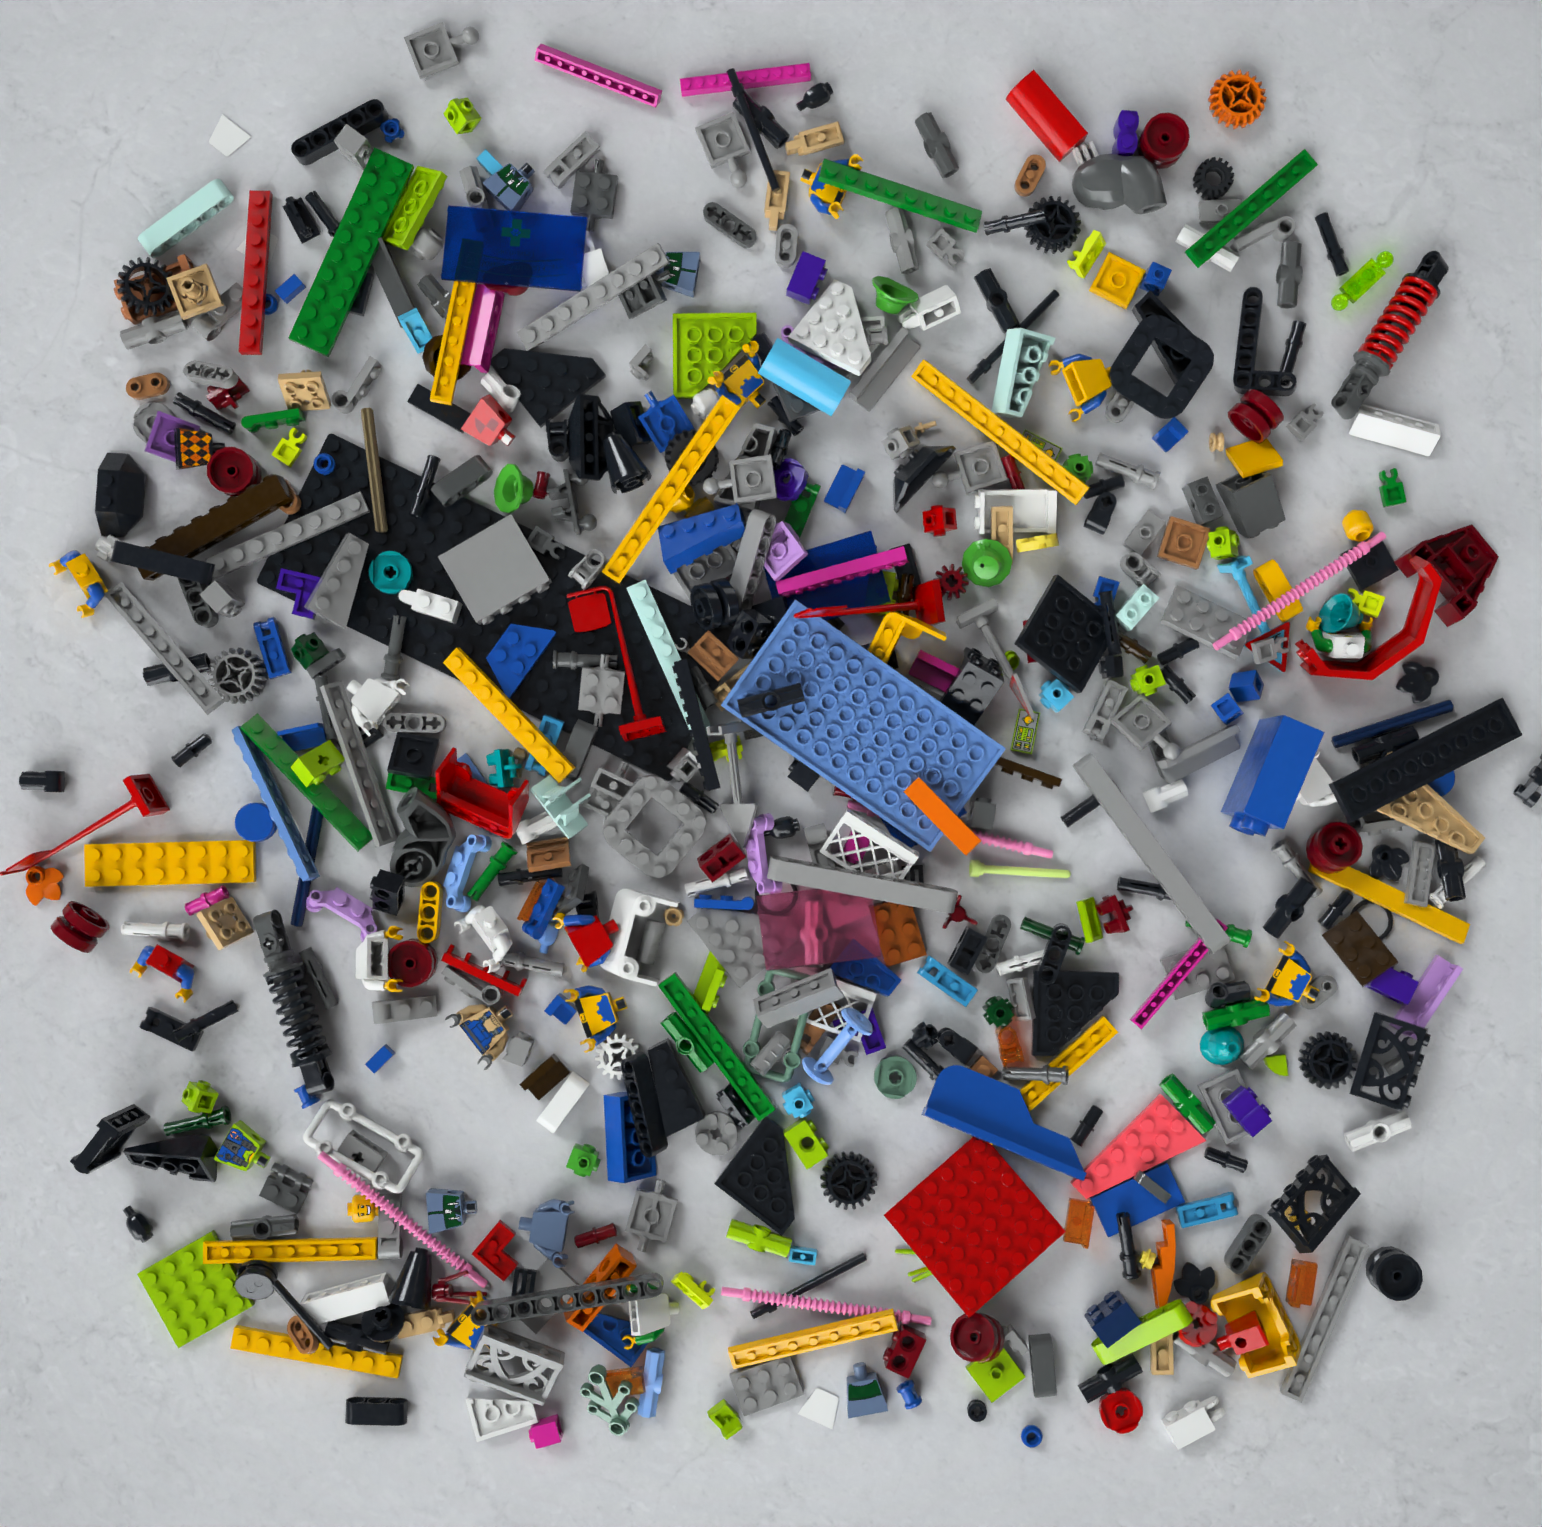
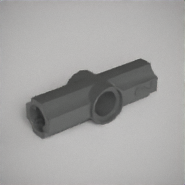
[915,112,959,178]
[1276,241,1303,309]
[417,274,451,319]
[230,1214,299,1241]

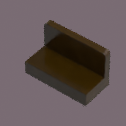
[519,1054,570,1100]

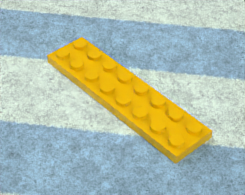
[84,840,256,887]

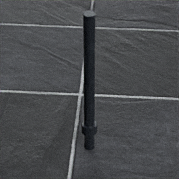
[727,68,780,192]
[967,290,1060,384]
[750,1253,867,1319]

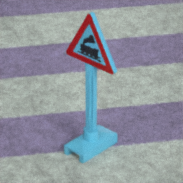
[1217,556,1290,672]

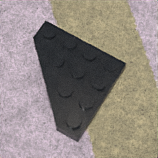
[490,348,606,428]
[1031,970,1119,1056]
[714,1116,795,1236]

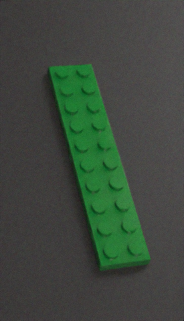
[288,147,414,357]

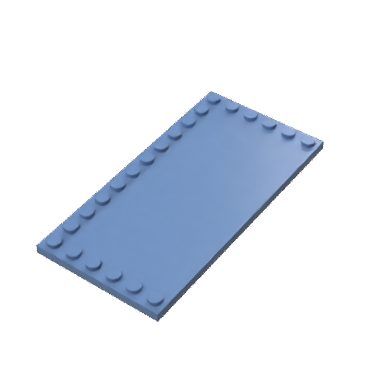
[721,599,1006,852]

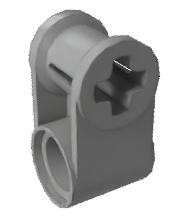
[568,549,607,590]
[1120,552,1161,588]

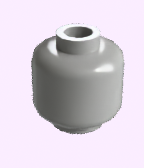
[412,227,443,260]

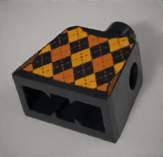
[174,428,225,470]

